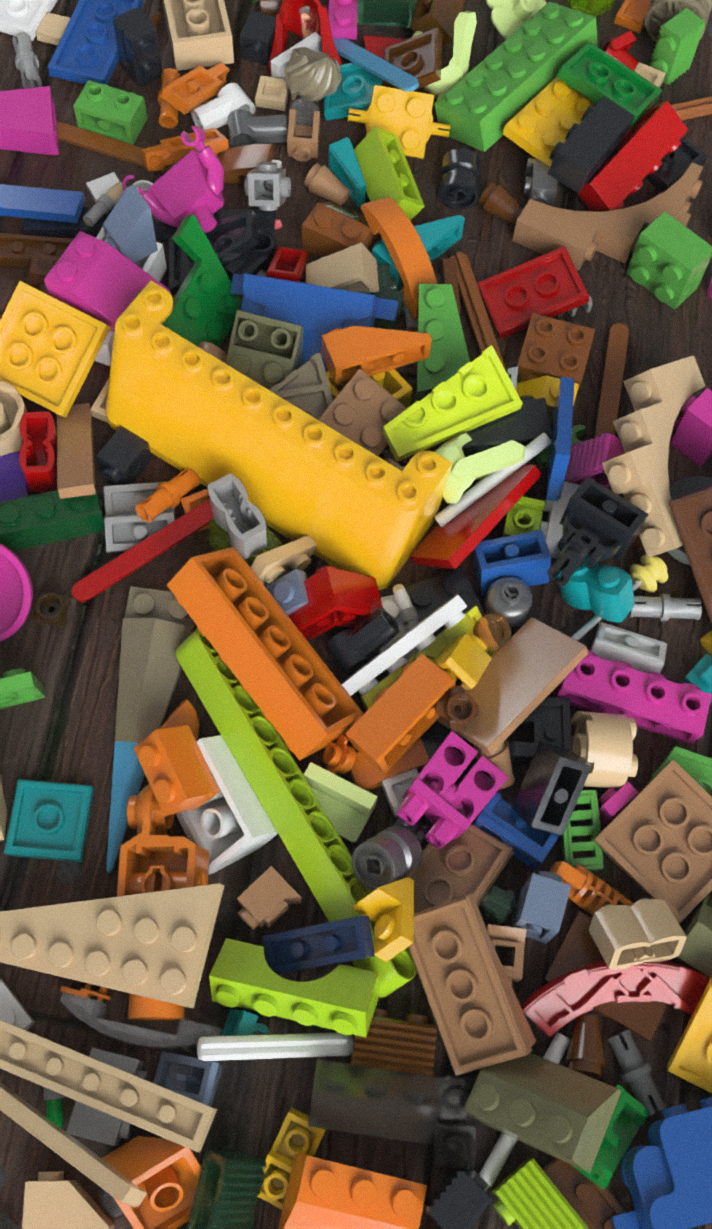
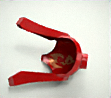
[268,0,342,74]

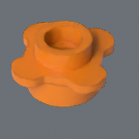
[322,735,356,774]

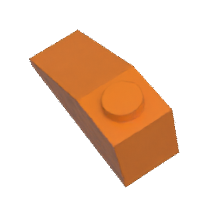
[321,326,432,387]

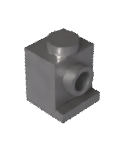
[523,158,557,207]

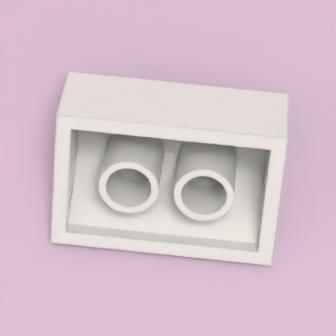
[176,735,278,875]

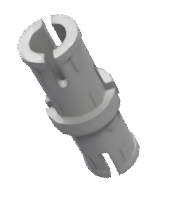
[12,33,42,89]
[628,594,702,622]

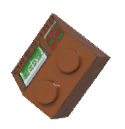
[302,202,382,258]

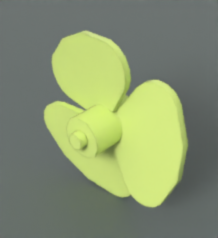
[486,0,547,39]

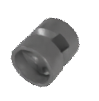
[352,825,422,890]

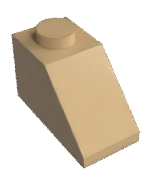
[22,1171,115,1229]

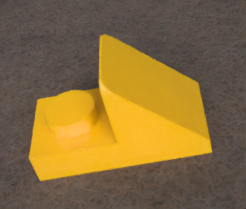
[353,877,414,962]

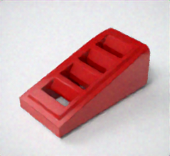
[266,246,309,282]

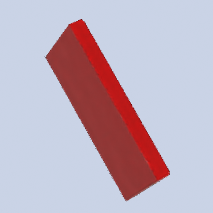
[409,465,541,569]

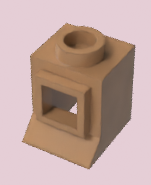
[287,109,320,162]
[237,866,302,930]
[486,924,527,986]

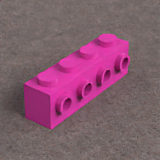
[554,650,712,744]

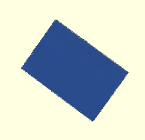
[546,377,574,501]

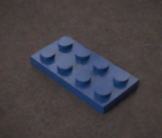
[47,0,143,85]

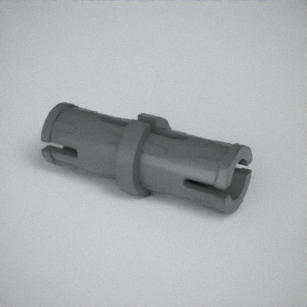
[607,1029,667,1117]

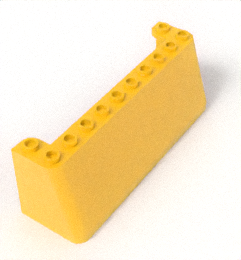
[106,281,453,590]

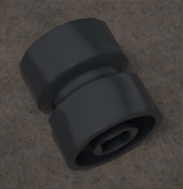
[439,148,481,210]

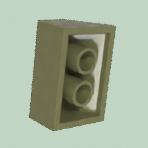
[464,1053,621,1173]

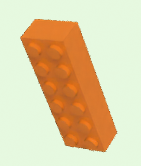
[167,547,364,761]

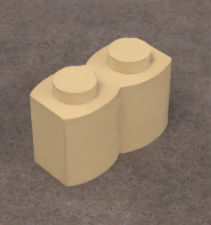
[589,898,687,969]

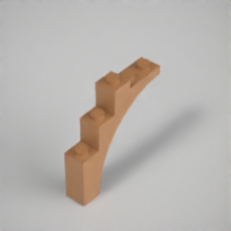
[512,162,703,271]

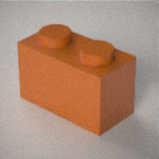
[133,725,220,816]

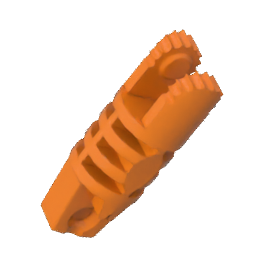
[549,861,634,916]

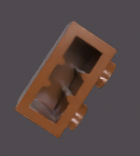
[517,313,595,400]

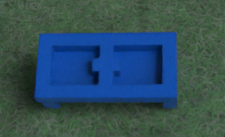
[474,792,560,871]

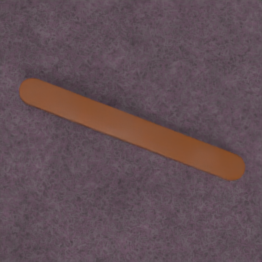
[57,121,175,173]
[594,323,629,439]

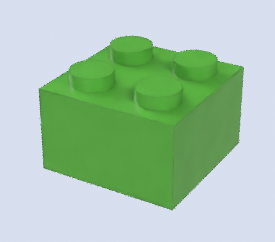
[626,211,712,310]

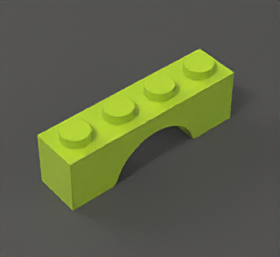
[209,938,379,1038]

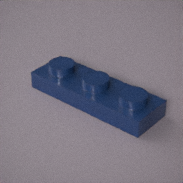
[263,915,375,975]

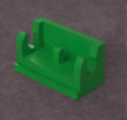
[570,1084,649,1190]

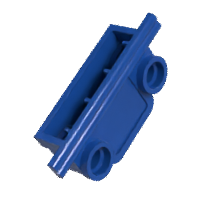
[230,273,398,370]
[610,1097,712,1229]

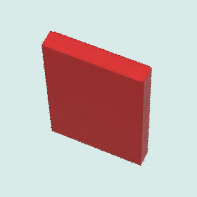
[477,246,590,339]

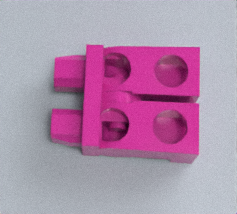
[397,731,508,849]

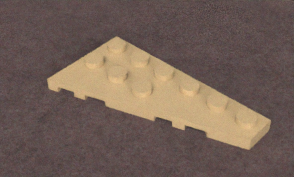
[0,883,224,1008]

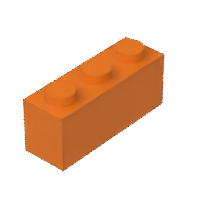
[345,654,457,774]

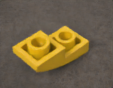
[250,1107,327,1210]

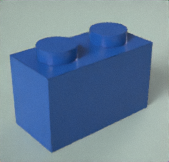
[473,530,551,596]

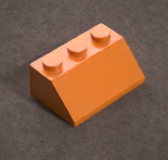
[278,1152,427,1229]

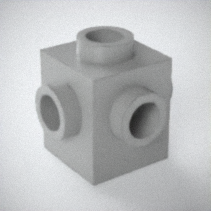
[245,162,291,211]

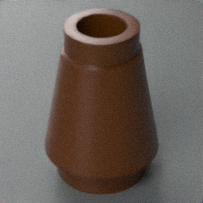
[478,182,523,226]
[565,1014,606,1079]

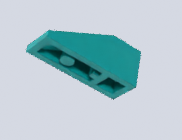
[371,215,465,291]

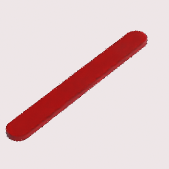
[72,499,215,602]

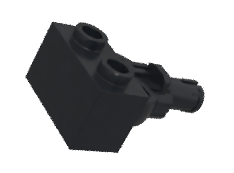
[547,477,649,586]

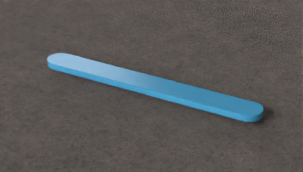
[320,35,419,92]

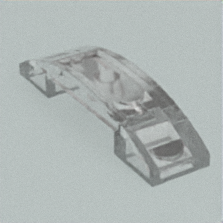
[60,993,223,1050]

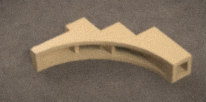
[602,355,705,558]

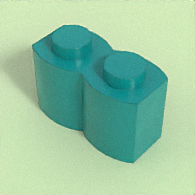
[558,557,635,622]

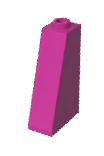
[0,86,60,156]

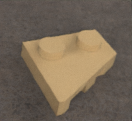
[251,535,317,587]

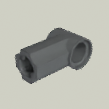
[227,109,288,148]

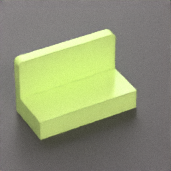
[304,762,377,843]

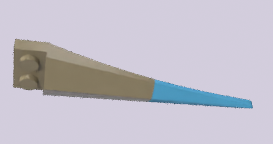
[106,586,197,874]

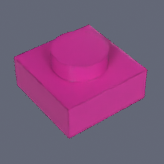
[598,782,639,826]

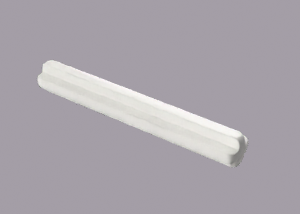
[197,1033,354,1061]

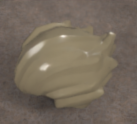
[284,47,342,101]

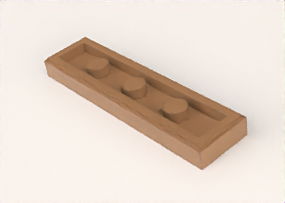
[57,403,96,499]

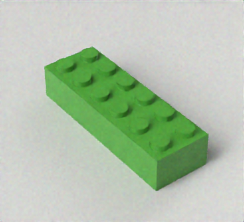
[434,2,598,152]

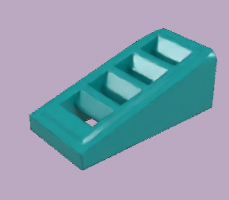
[328,137,366,208]

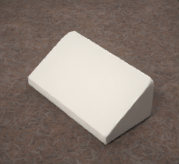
[591,622,667,673]

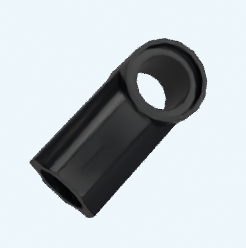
[223,228,276,282]
[327,607,400,676]

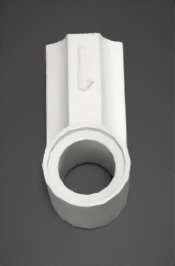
[191,83,256,130]

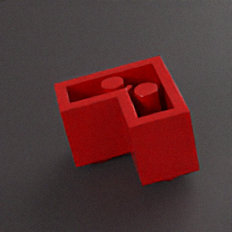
[288,566,383,640]

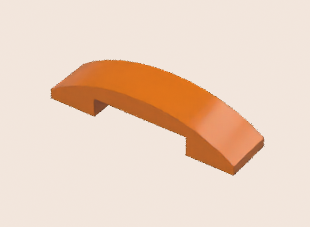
[360,197,437,320]

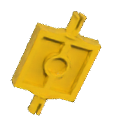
[348,85,451,160]

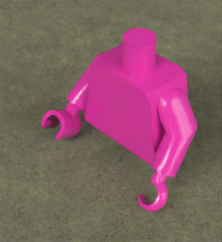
[122,126,225,233]

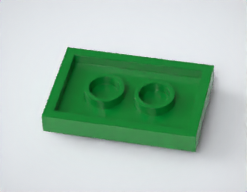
[557,42,663,126]

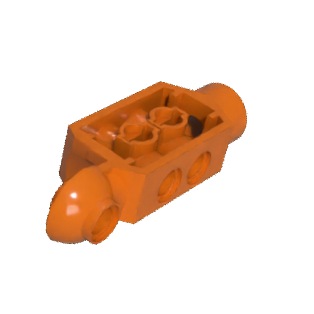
[117,784,209,1020]

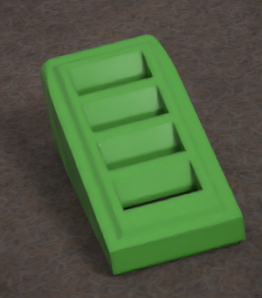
[560,790,604,871]

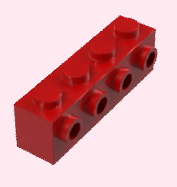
[577,100,688,212]

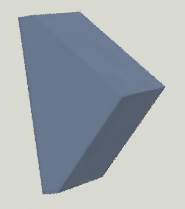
[153,1052,222,1107]

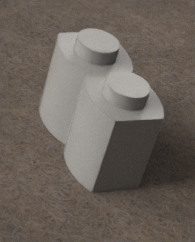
[208,474,267,559]

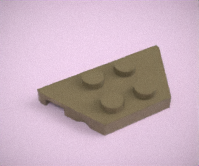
[269,353,333,420]

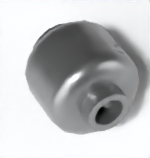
[484,577,532,628]

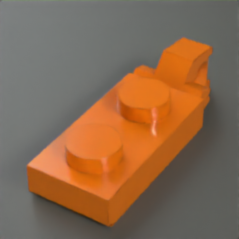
[161,62,230,115]
[142,127,229,171]

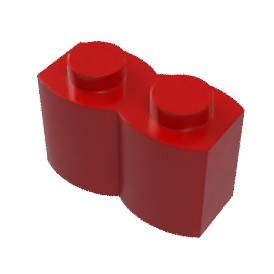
[19,411,57,493]

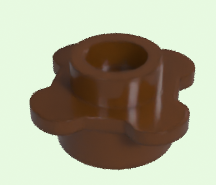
[435,686,479,732]

